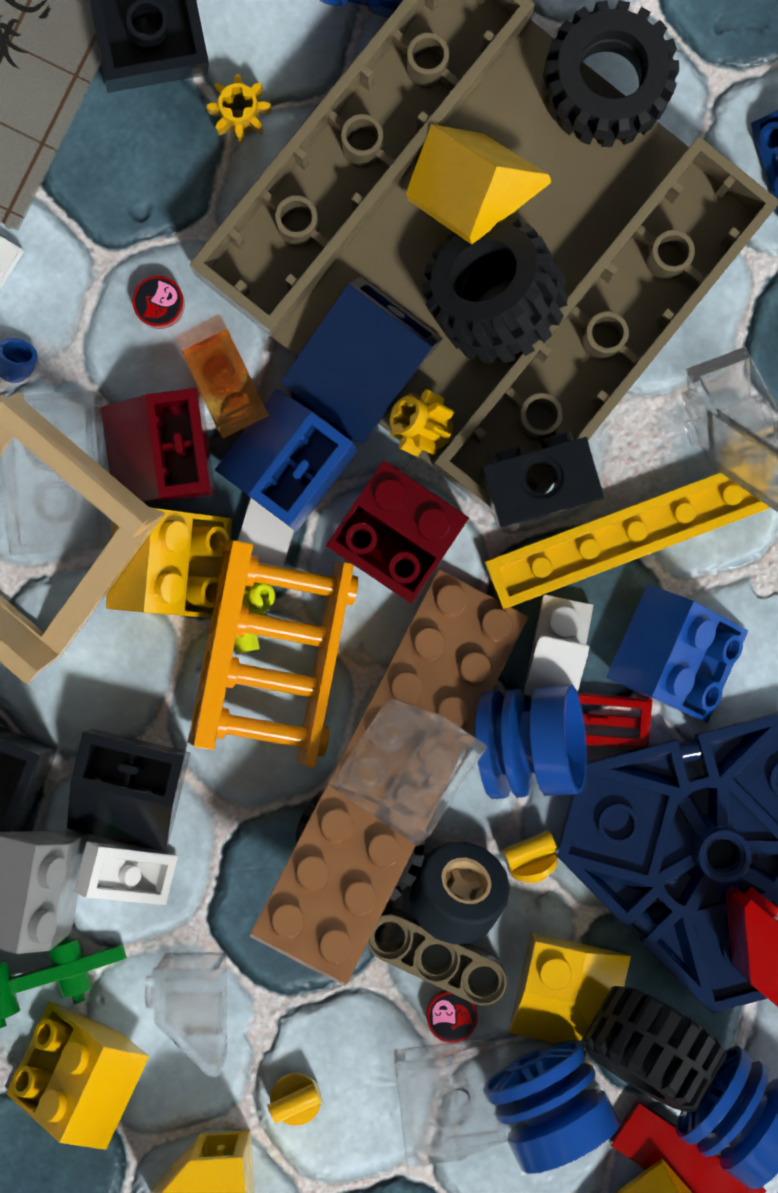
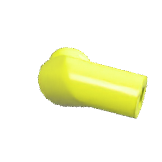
[234,582,275,655]

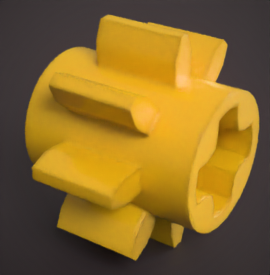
[207,74,272,143]
[390,389,454,457]

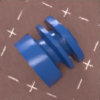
[475,685,587,799]
[483,1039,619,1174]
[675,1046,778,1190]

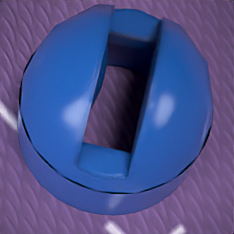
[0,338,37,383]

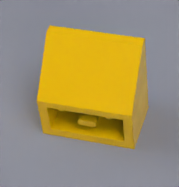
[106,508,233,618]
[6,1001,149,1150]
[151,1130,255,1193]

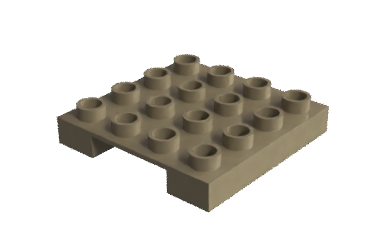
[189,0,778,532]

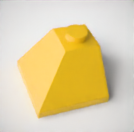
[509,932,631,1050]

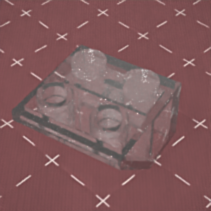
[329,698,487,846]

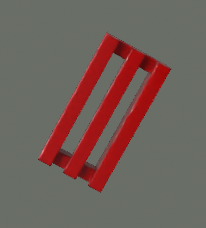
[578,693,652,749]

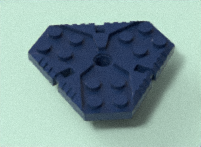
[556,712,778,1013]

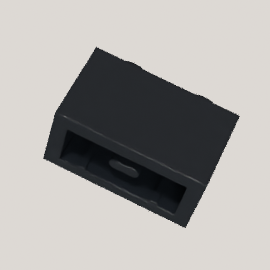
[67,729,191,852]

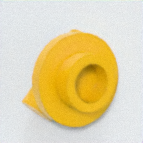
[501,830,558,883]
[267,1073,323,1126]

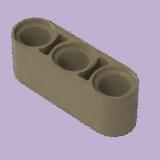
[367,908,507,1006]

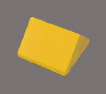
[406,124,551,244]

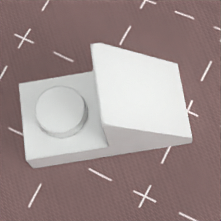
[523,595,594,698]
[74,838,178,905]

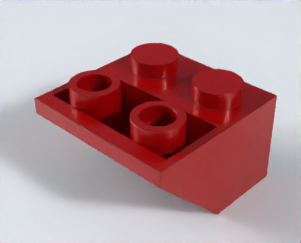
[725,885,778,1007]

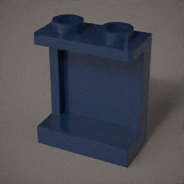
[280,277,443,445]

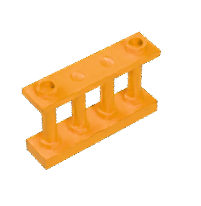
[187,540,358,768]

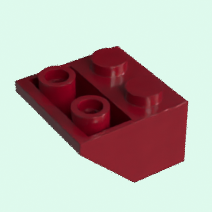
[101,387,216,505]
[326,460,469,604]

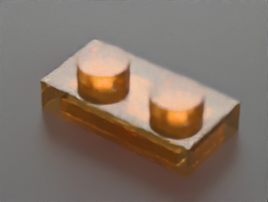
[181,329,269,438]

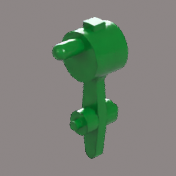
[0,936,127,1029]

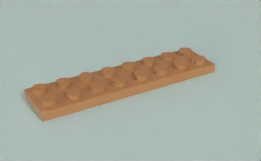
[249,569,529,986]

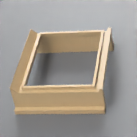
[0,392,166,685]

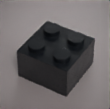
[89,0,209,93]

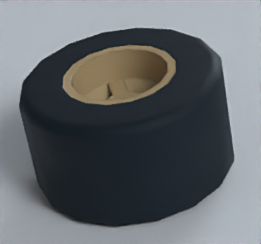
[409,841,510,944]

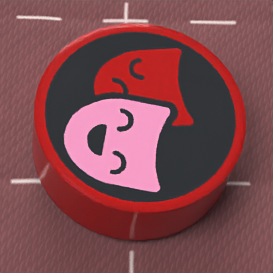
[132,276,185,329]
[426,990,478,1043]

